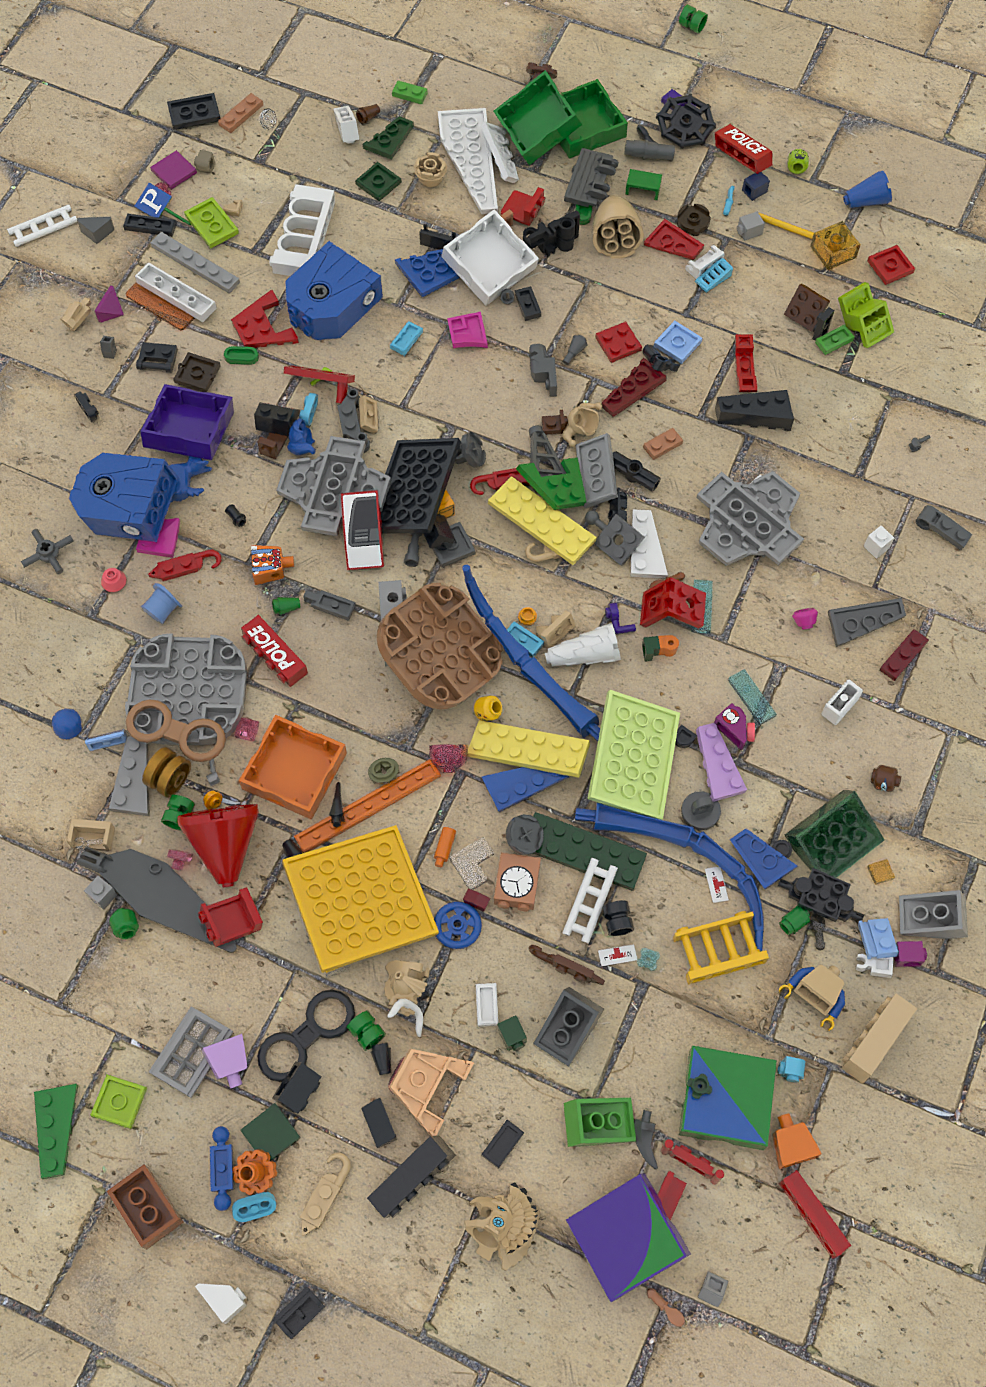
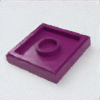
[150,150,197,190]

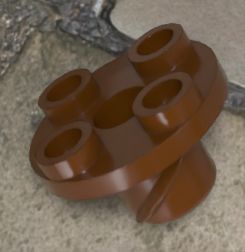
[526,62,558,79]

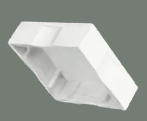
[442,209,539,306]

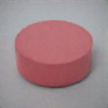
[747,722,755,742]

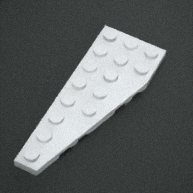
[438,108,498,214]

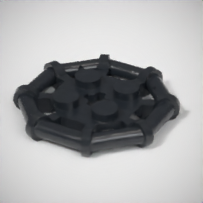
[656,94,716,149]

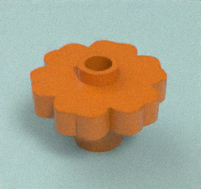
[233,1149,277,1195]

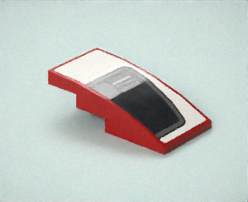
[341,490,385,570]

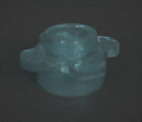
[637,948,660,971]

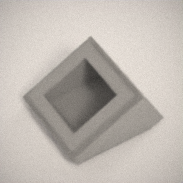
[698,1271,728,1307]

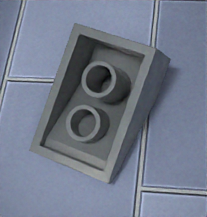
[533,987,604,1067]

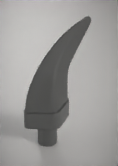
[634,1110,658,1169]

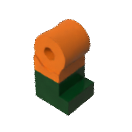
[642,635,679,662]

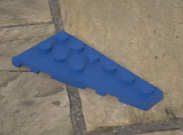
[395,249,460,297]

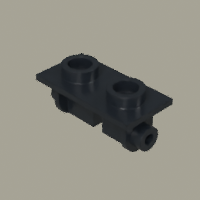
[608,487,627,522]

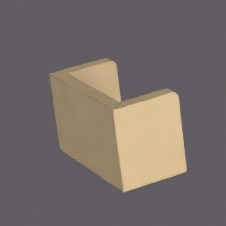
[67,819,115,851]

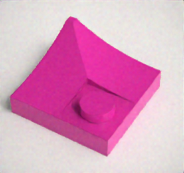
[447,312,488,349]
[136,518,180,558]

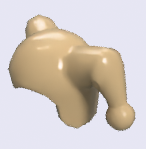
[562,402,602,447]

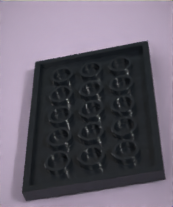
[380,438,461,534]

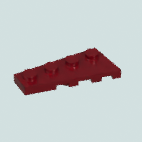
[602,357,667,417]

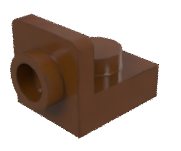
[541,410,568,435]

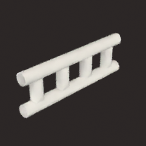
[7,204,77,247]
[562,858,618,944]

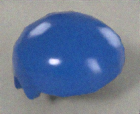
[52,708,82,739]

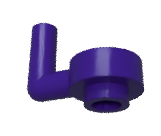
[605,602,636,634]

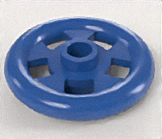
[434,902,482,949]

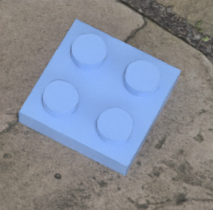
[654,320,703,364]

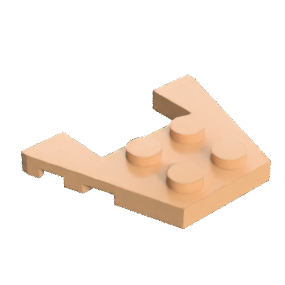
[389,1049,474,1136]

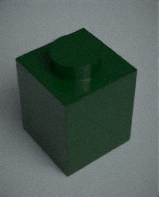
[497,1015,527,1051]

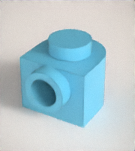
[778,1056,806,1083]

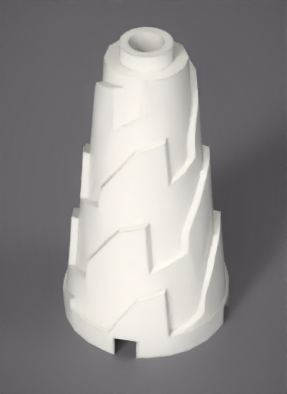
[545,623,621,666]

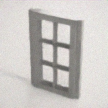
[149,1007,233,1098]

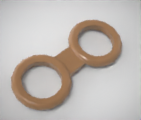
[126,699,226,762]

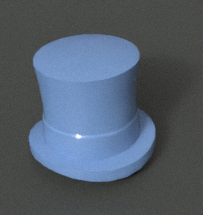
[141,583,182,624]

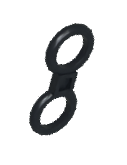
[257,990,355,1082]

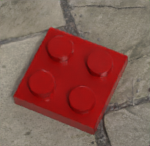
[867,245,915,285]
[595,321,642,363]

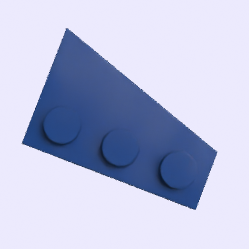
[730,829,798,890]

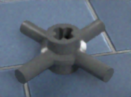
[21,529,74,574]

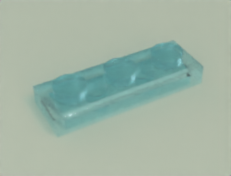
[691,579,713,634]

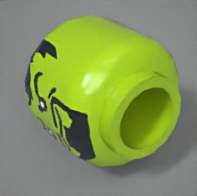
[787,149,809,174]

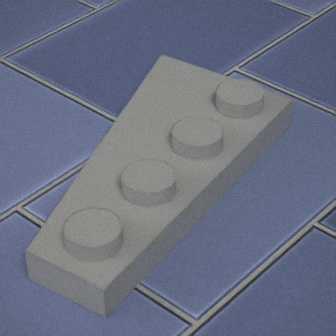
[109,736,149,816]

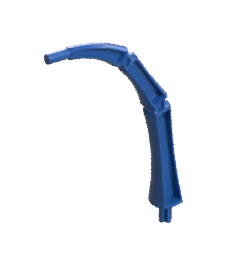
[462,564,600,741]
[575,802,764,952]

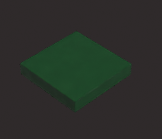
[355,162,402,201]
[240,1103,301,1161]

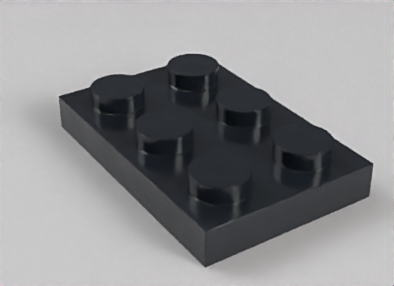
[167,93,221,130]

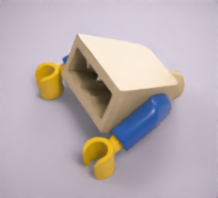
[779,965,845,1031]

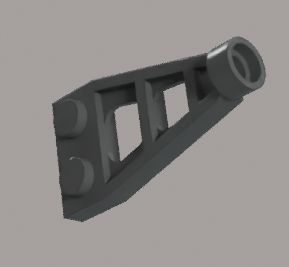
[529,425,566,477]

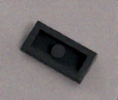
[361,1098,397,1148]

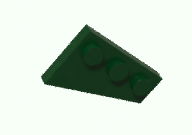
[362,116,414,160]

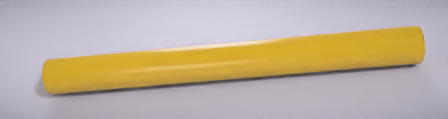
[759,213,821,241]

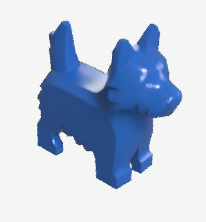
[169,456,212,503]

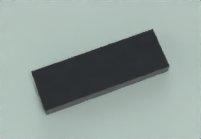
[123,213,177,237]

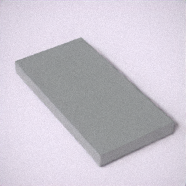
[576,433,618,508]

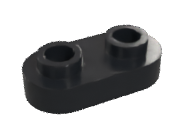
[74,391,99,422]

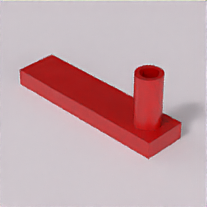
[283,365,355,404]

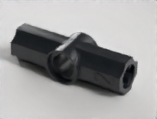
[612,451,661,492]

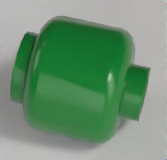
[109,908,139,940]

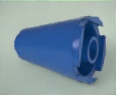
[843,170,892,208]

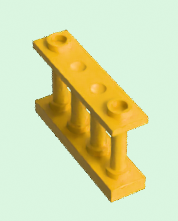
[673,911,769,985]

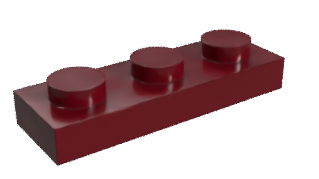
[880,629,929,681]

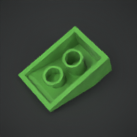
[563,1098,636,1147]

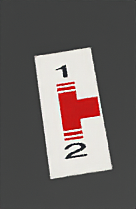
[705,867,729,903]
[598,944,637,966]

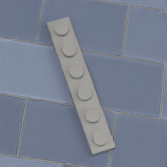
[150,232,240,294]

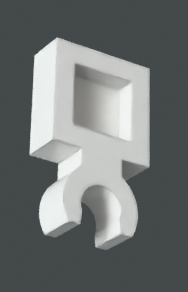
[856,954,893,978]

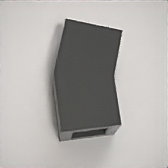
[100,336,117,359]

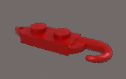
[470,468,530,495]
[148,549,222,582]

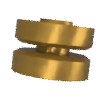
[142,747,191,798]

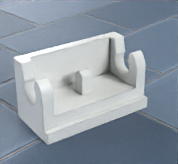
[685,245,725,279]

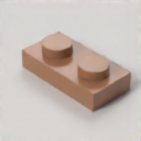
[643,428,683,460]

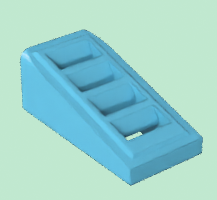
[695,258,733,293]

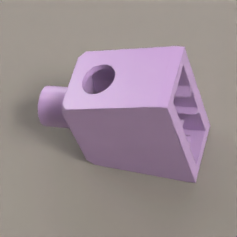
[201,1034,247,1089]

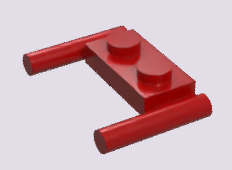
[661,1139,724,1185]

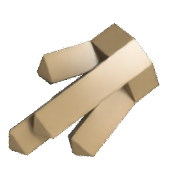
[60,298,92,331]

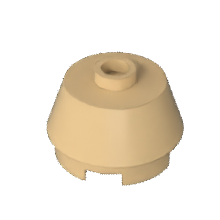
[414,152,447,187]

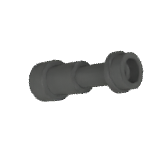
[404,533,423,567]

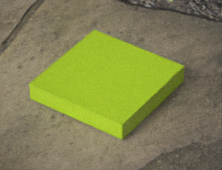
[90,1074,147,1129]

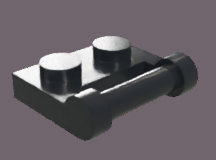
[136,342,178,373]

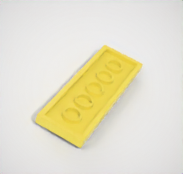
[488,476,597,565]
[467,720,590,778]

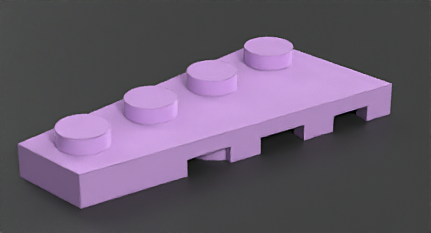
[696,723,747,802]

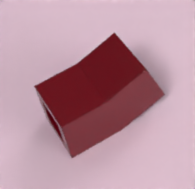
[463,888,491,912]

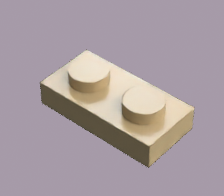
[359,395,378,434]

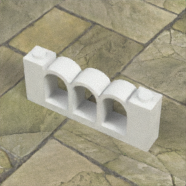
[269,184,336,276]

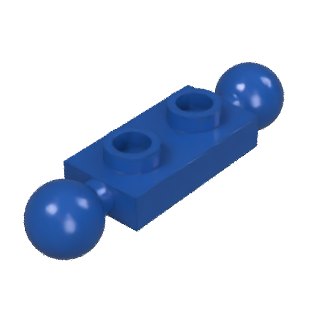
[210,1126,234,1211]

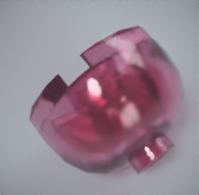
[429,744,468,773]

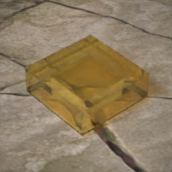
[867,859,895,885]

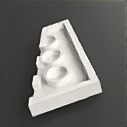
[481,122,519,183]
[630,509,668,579]

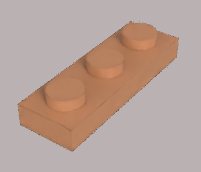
[218,93,263,133]

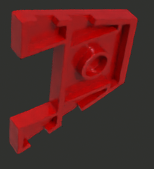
[231,289,299,348]

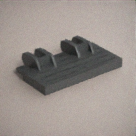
[564,148,619,207]

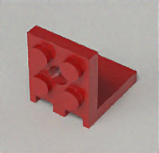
[640,577,706,629]

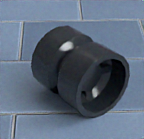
[602,900,634,936]

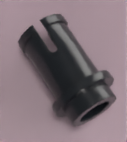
[225,504,246,527]

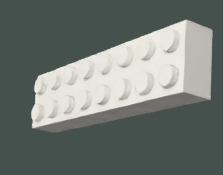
[135,262,217,322]

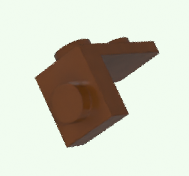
[257,433,288,459]

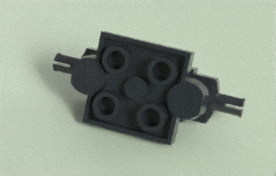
[778,868,865,922]

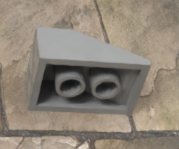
[899,890,968,939]

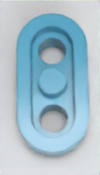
[299,393,318,426]
[232,1192,276,1222]

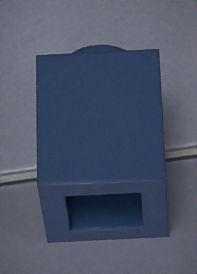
[742,172,770,201]

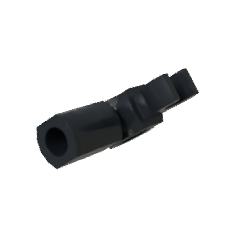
[642,344,680,372]

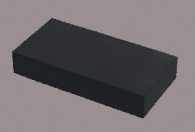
[481,1120,524,1169]

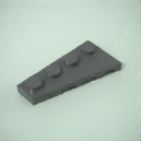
[828,598,906,647]

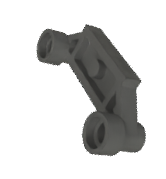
[337,388,370,453]

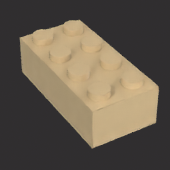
[841,993,917,1084]

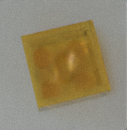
[810,221,861,270]

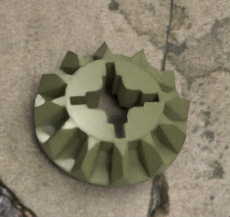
[368,758,400,785]

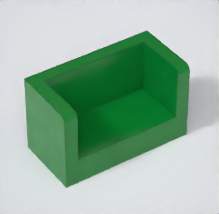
[625,169,662,200]

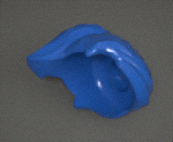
[287,418,316,456]

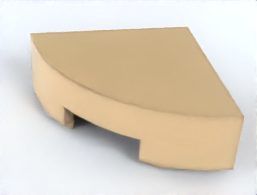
[223,200,243,217]

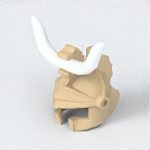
[384,960,429,1037]

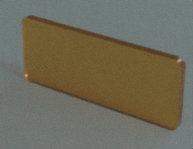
[125,282,195,331]

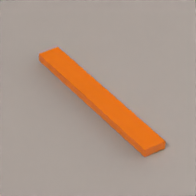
[294,759,441,853]

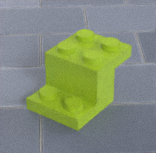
[838,282,894,348]

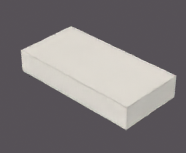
[476,983,498,1027]

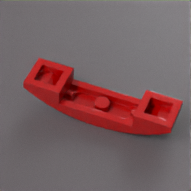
[735,334,757,392]

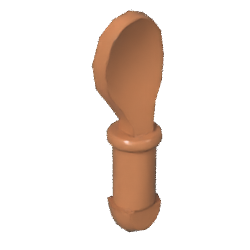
[647,1288,685,1327]

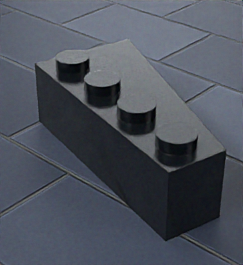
[715,390,794,431]
[367,1136,456,1218]

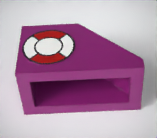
[714,703,747,751]

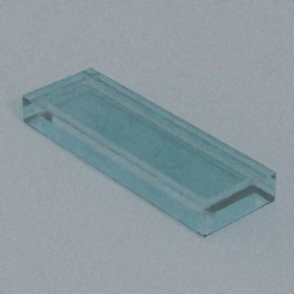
[728,669,777,725]

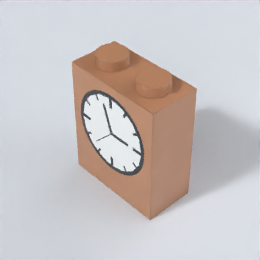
[494,852,541,912]

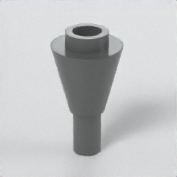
[562,335,588,365]

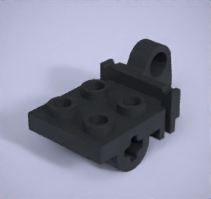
[523,210,580,257]

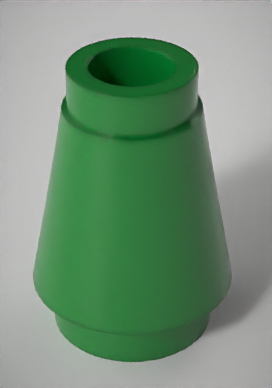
[272,597,301,615]

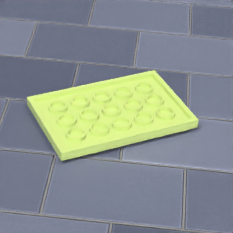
[587,690,680,820]

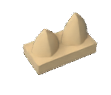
[536,611,576,648]

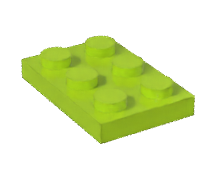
[184,197,239,249]

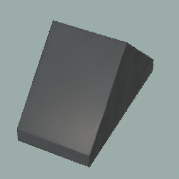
[77,217,114,244]

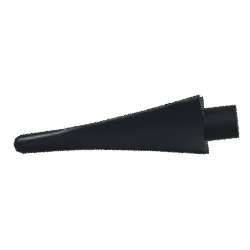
[329,782,345,827]

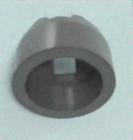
[501,289,514,304]

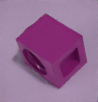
[894,941,927,967]

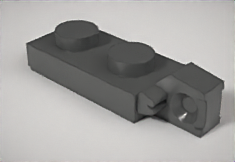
[303,590,356,621]

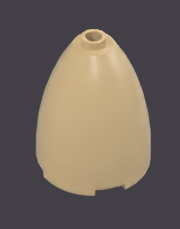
[592,195,644,259]

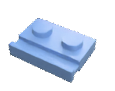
[858,918,898,959]

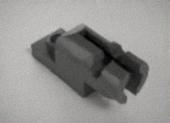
[529,344,557,397]

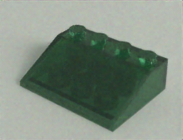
[784,790,885,878]

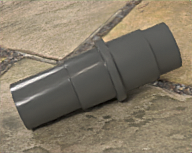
[624,139,675,161]

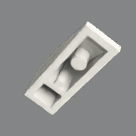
[333,106,359,143]

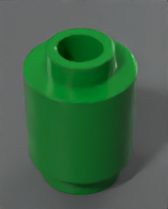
[779,906,810,935]

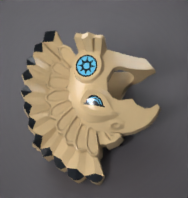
[464,1182,540,1271]

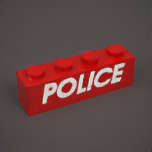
[715,124,773,174]
[241,614,308,687]

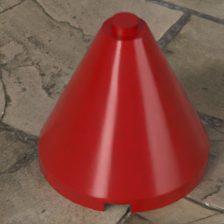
[177,804,259,888]

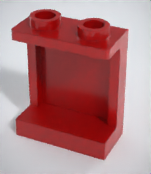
[198,887,263,947]

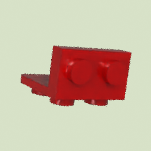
[501,187,546,226]

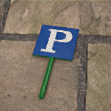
[134,183,191,225]

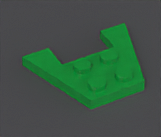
[516,457,586,510]

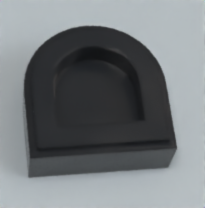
[675,724,697,748]

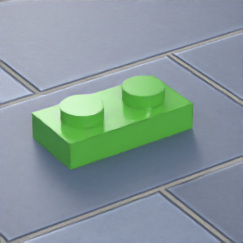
[392,81,428,104]
[815,324,855,355]

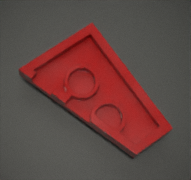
[644,219,704,260]

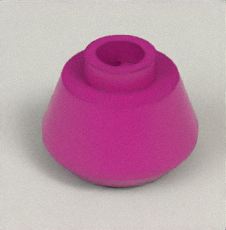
[792,608,818,629]

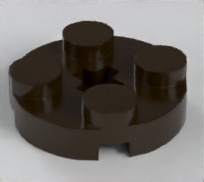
[677,204,711,236]

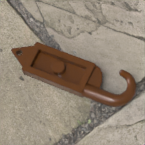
[528,945,605,985]

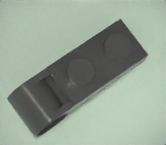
[915,505,973,550]

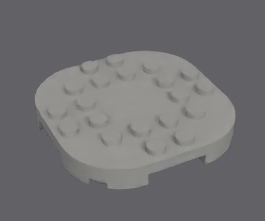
[125,633,247,745]

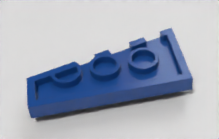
[482,767,569,812]

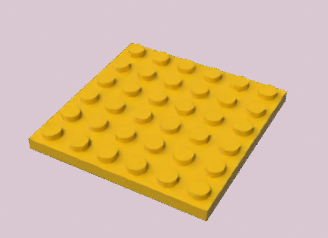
[282,825,439,973]

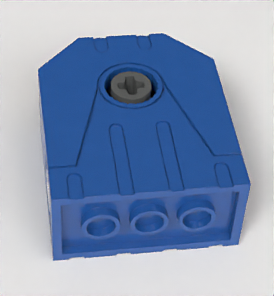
[285,241,383,340]
[69,453,179,542]

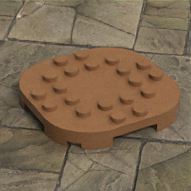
[377,583,503,709]

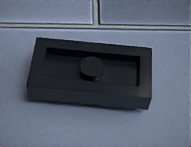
[515,286,541,321]
[812,307,835,341]

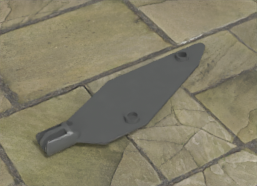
[76,846,237,953]

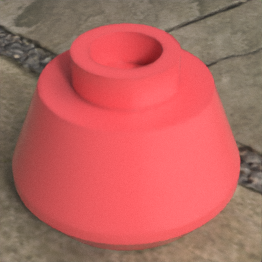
[101,568,127,592]

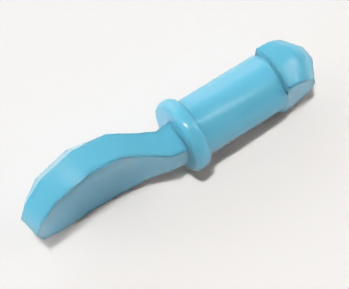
[723,186,735,216]

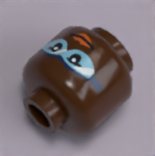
[871,765,902,792]

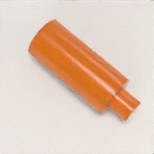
[434,827,456,868]

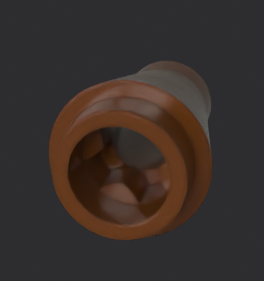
[356,104,380,123]

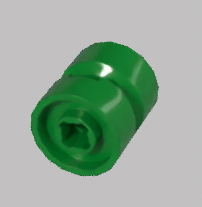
[679,4,708,33]
[161,794,195,831]
[347,1010,386,1051]

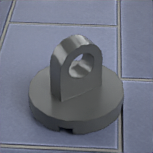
[455,432,486,468]
[681,791,721,830]
[506,814,543,855]

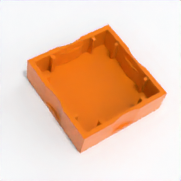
[239,715,347,820]

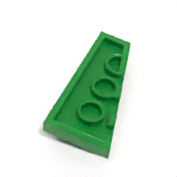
[34,1084,78,1179]

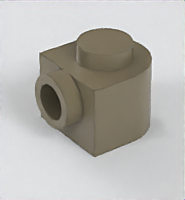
[194,150,216,173]

